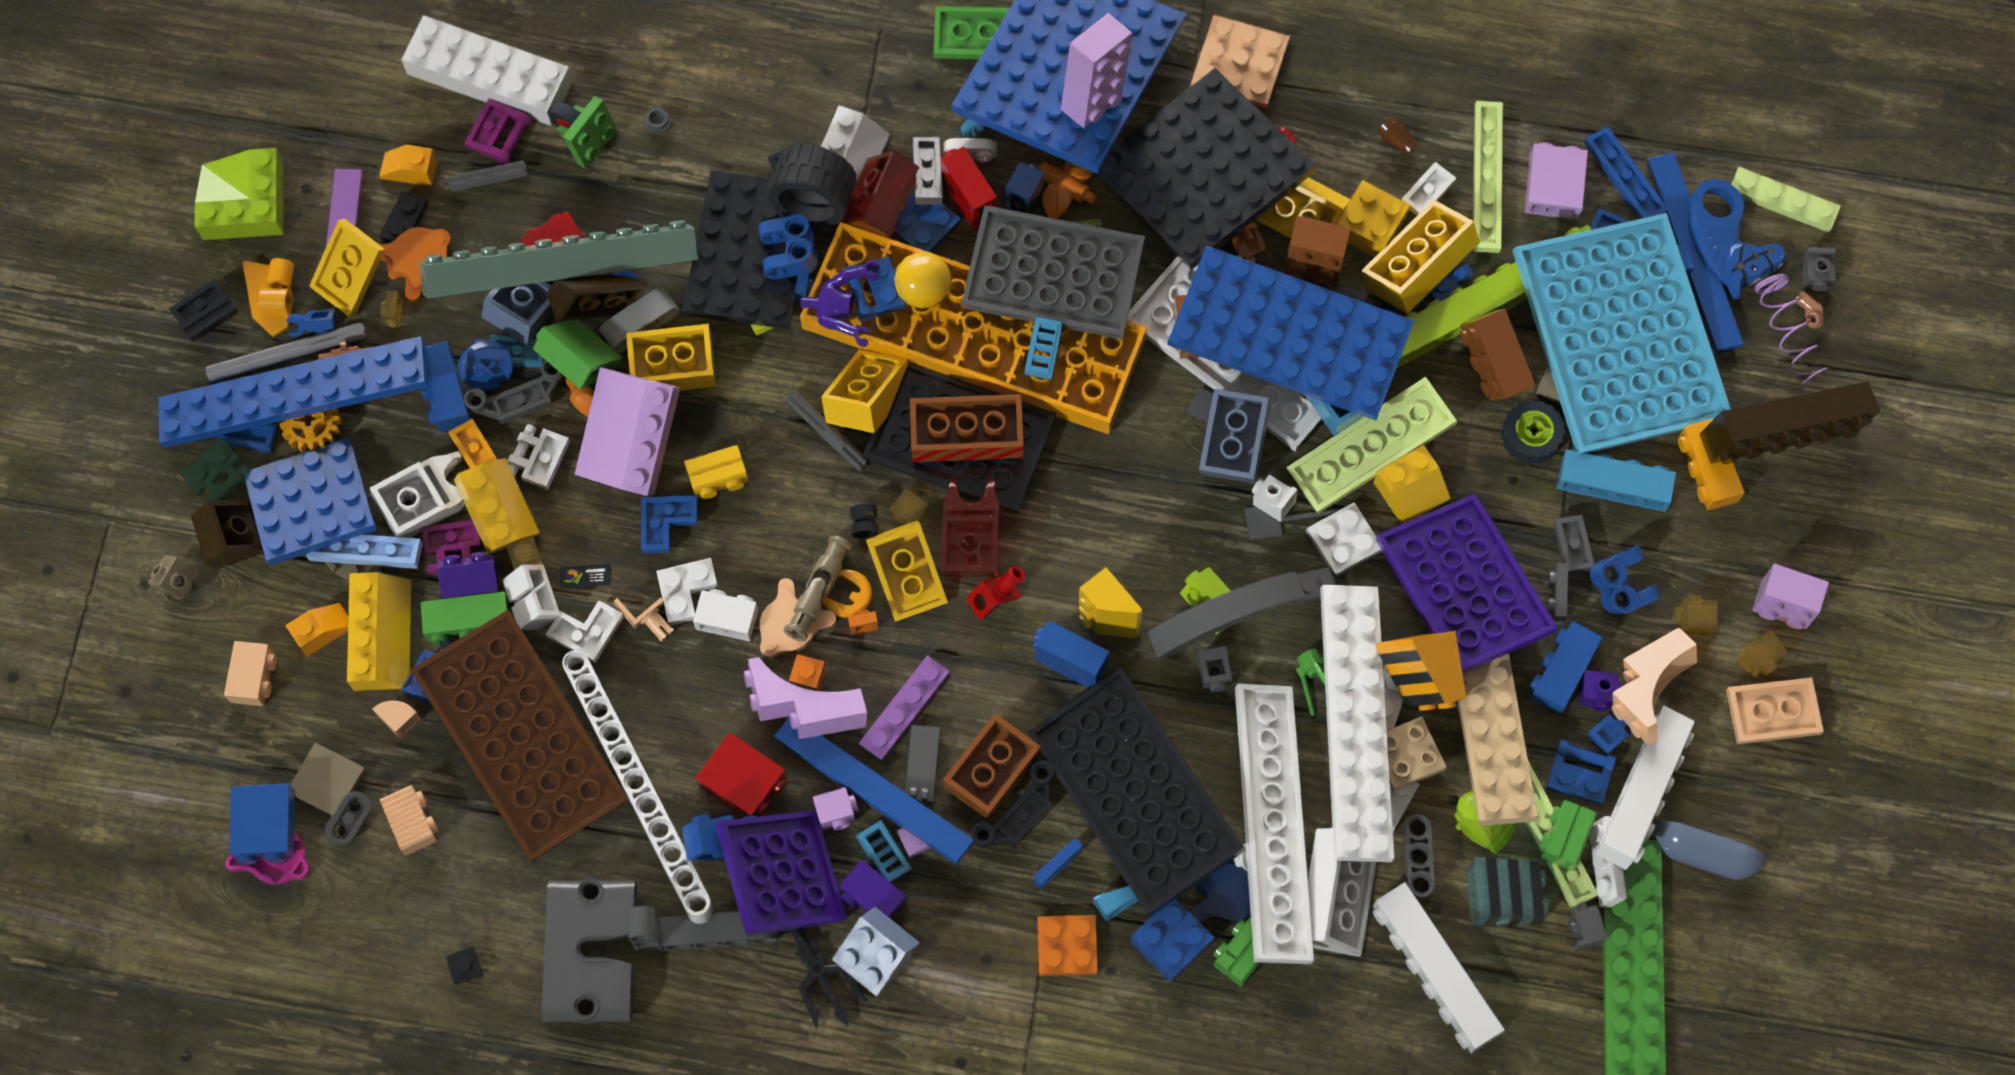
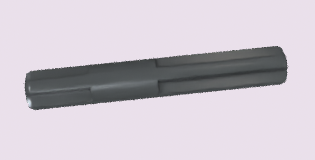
[785,390,869,471]

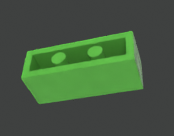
[421,592,510,644]

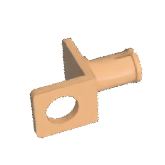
[614,598,674,642]

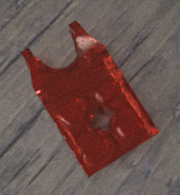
[941,478,1001,578]

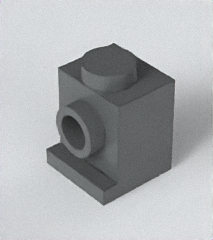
[1802,247,1836,291]
[1197,646,1232,693]
[1568,904,1608,952]

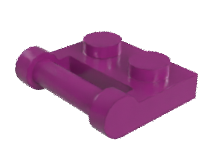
[465,99,532,165]

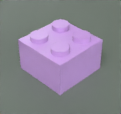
[1752,564,1829,629]

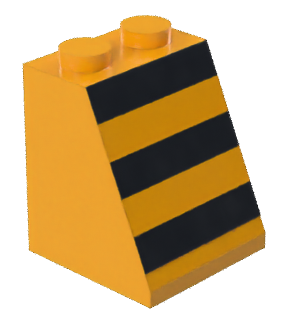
[1375,631,1466,711]

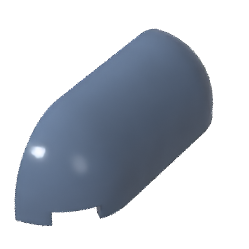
[1652,821,1766,880]

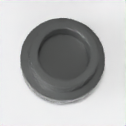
[644,108,671,134]

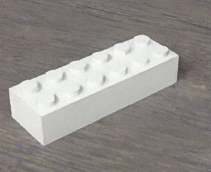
[401,15,573,126]

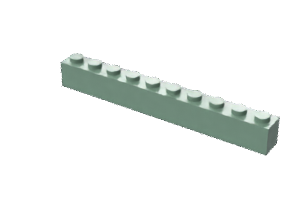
[418,221,698,299]

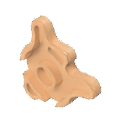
[760,578,836,658]

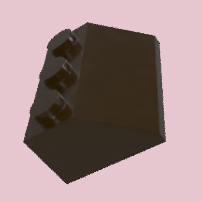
[546,271,649,322]

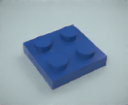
[885,193,961,253]

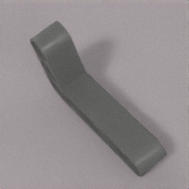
[628,906,778,952]

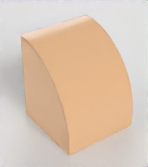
[373,701,421,739]

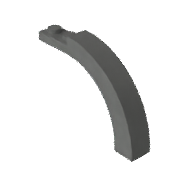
[1147,567,1336,658]

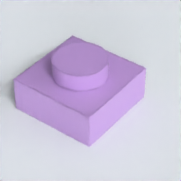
[897,828,931,858]

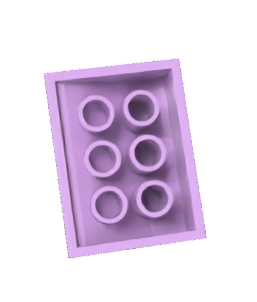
[575,367,680,496]

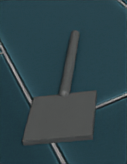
[1244,507,1339,540]

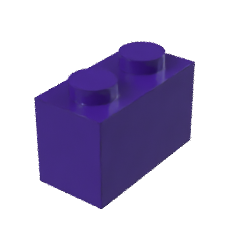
[437,552,500,599]
[839,860,907,920]

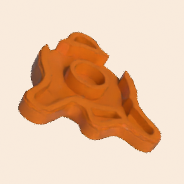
[379,228,450,301]

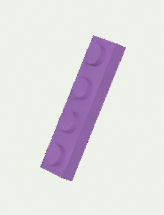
[859,655,950,762]

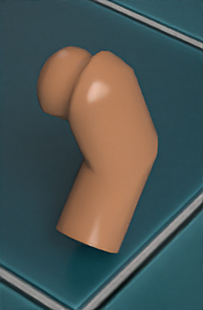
[1795,291,1824,329]

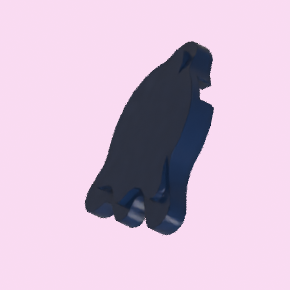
[1190,864,1251,923]

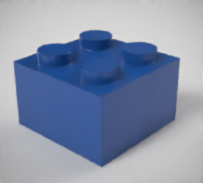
[1131,899,1215,984]

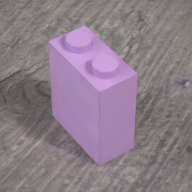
[1524,143,1588,220]

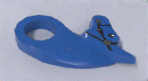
[1688,179,1786,299]

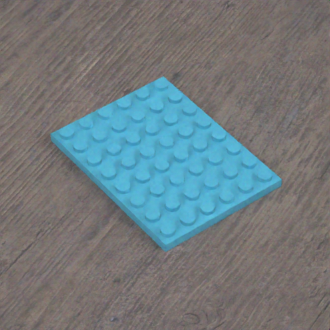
[1512,213,1731,454]

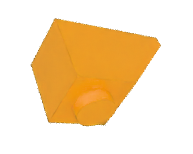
[379,145,438,186]
[285,603,349,657]

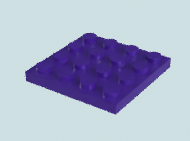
[715,810,847,936]

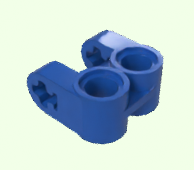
[759,214,817,279]
[1590,545,1661,615]

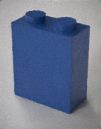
[1033,620,1109,689]
[229,783,295,864]

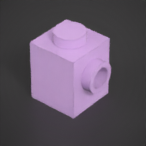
[813,787,858,831]

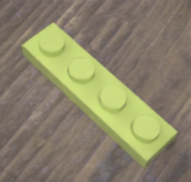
[1731,167,1840,232]

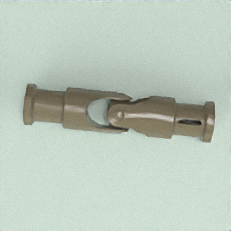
[783,536,852,642]

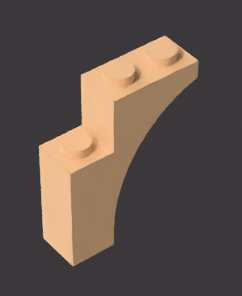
[1612,628,1697,746]

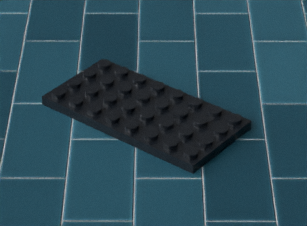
[1028,667,1246,917]

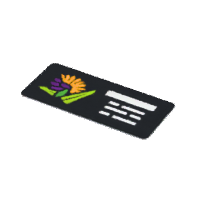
[560,564,611,588]

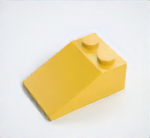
[821,349,908,433]
[866,520,948,622]

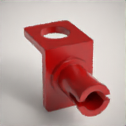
[966,566,1025,620]

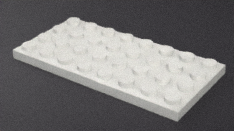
[1127,256,1322,451]

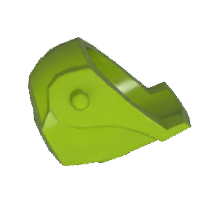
[1454,790,1517,853]

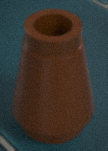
[1378,115,1417,155]

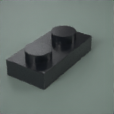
[379,190,429,243]

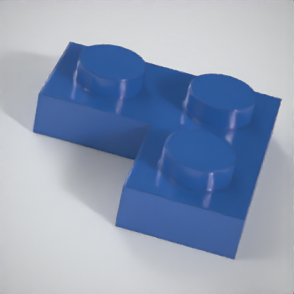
[641,495,698,553]

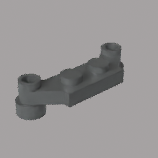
[464,360,564,425]

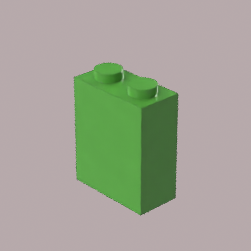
[533,319,622,389]

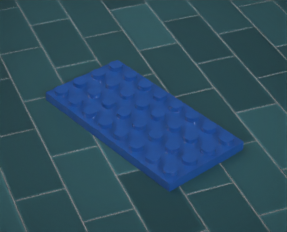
[1167,246,1414,421]

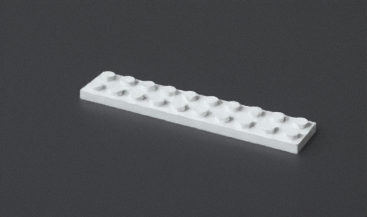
[1320,585,1394,862]
[1235,683,1314,964]

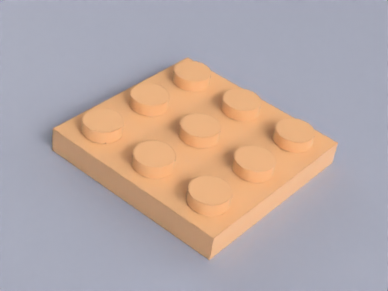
[1191,15,1290,109]

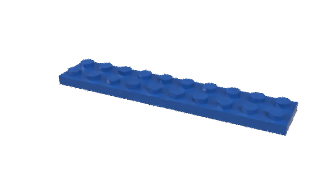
[158,336,428,448]

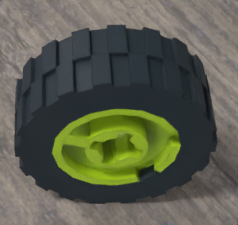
[1501,400,1565,465]

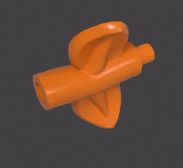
[1039,161,1097,219]

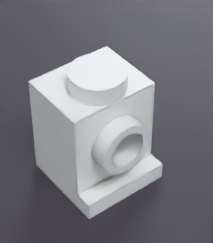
[1252,475,1297,522]

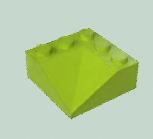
[195,148,283,240]

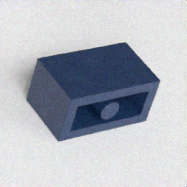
[1005,162,1044,215]

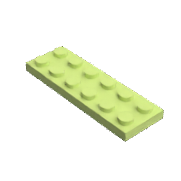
[1287,377,1457,514]

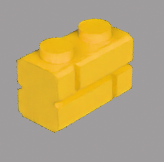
[684,445,749,499]

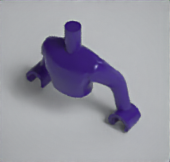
[801,260,880,347]

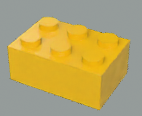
[626,324,716,391]

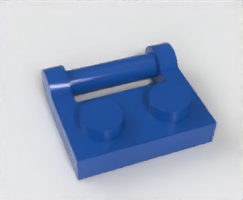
[842,256,906,321]
[1546,739,1616,806]

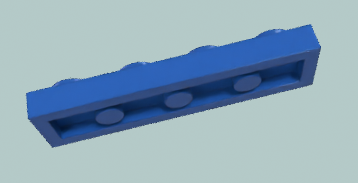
[1584,126,1668,219]

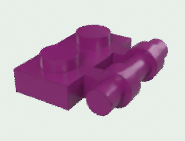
[422,520,482,575]

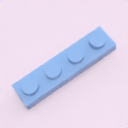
[306,535,423,569]

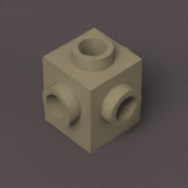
[148,555,199,601]

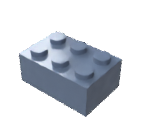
[1199,389,1271,484]

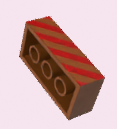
[910,394,1023,462]

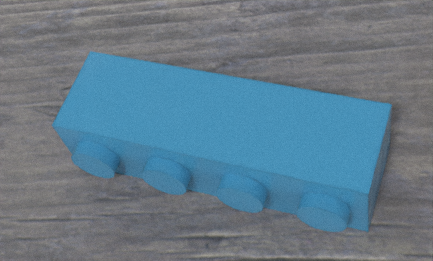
[1556,448,1676,512]

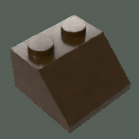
[191,500,264,566]

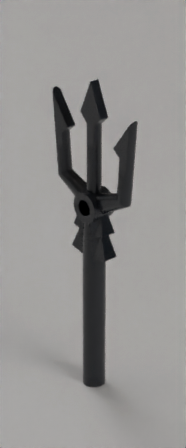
[790,928,868,1030]

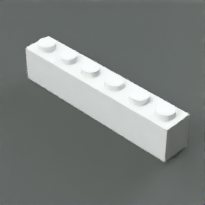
[1594,706,1695,870]
[1373,882,1504,1053]

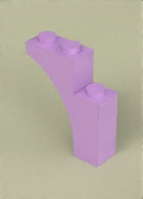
[744,657,867,739]

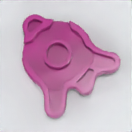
[225,833,310,885]

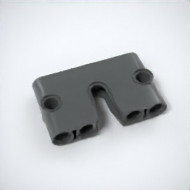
[542,878,637,1025]

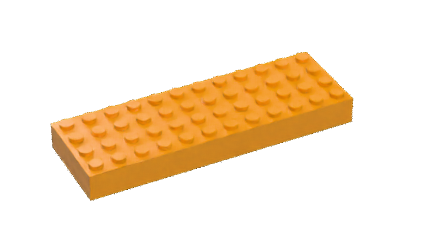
[800,222,1147,435]

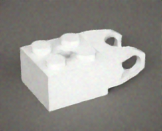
[370,451,465,538]

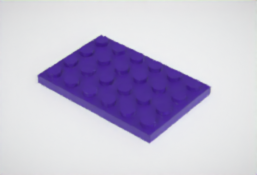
[1376,494,1558,674]

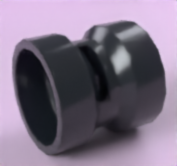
[850,504,879,539]

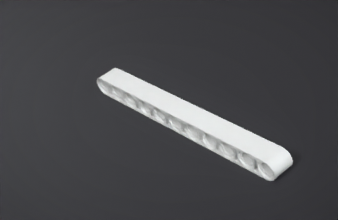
[562,650,713,924]

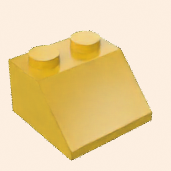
[1373,445,1451,524]

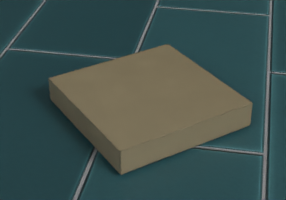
[290,743,366,816]

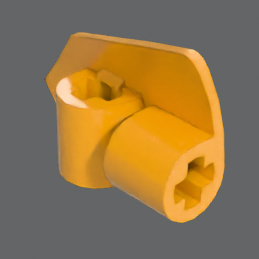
[243,258,295,338]

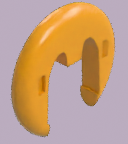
[822,569,872,618]

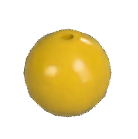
[894,252,951,308]

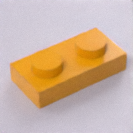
[448,419,497,468]

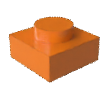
[848,610,879,635]

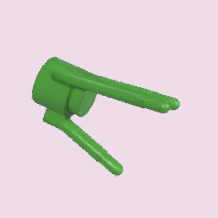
[1296,649,1325,716]

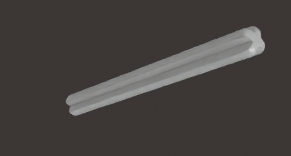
[206,322,367,382]

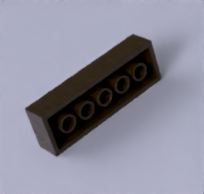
[1700,381,1880,464]

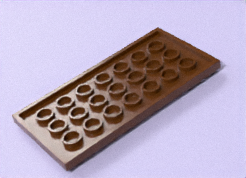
[410,610,629,862]

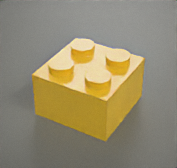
[1336,180,1410,257]

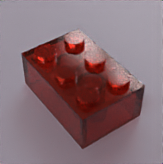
[837,150,919,237]

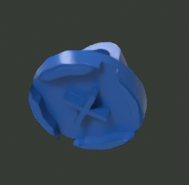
[458,339,514,392]

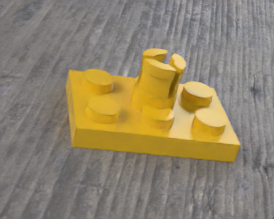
[309,218,385,317]

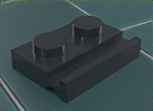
[169,279,238,342]

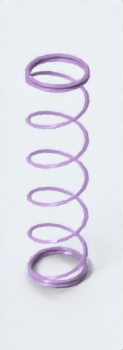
[1755,274,1828,395]

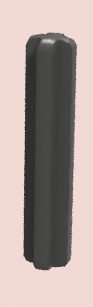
[448,161,528,192]

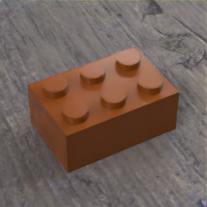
[1284,216,1351,287]
[1460,309,1536,401]
[943,713,1041,821]

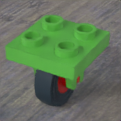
[549,96,617,169]

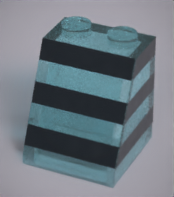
[1466,857,1549,927]

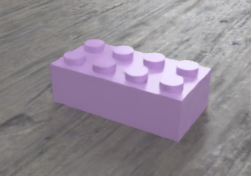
[1061,13,1132,128]

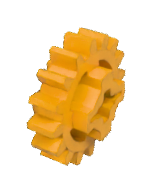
[279,408,342,453]

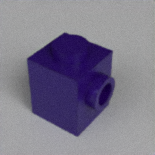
[1578,670,1623,711]

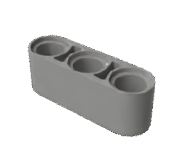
[599,287,679,353]

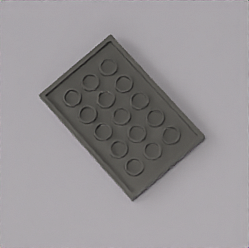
[961,205,1145,340]

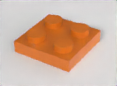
[1038,915,1098,976]

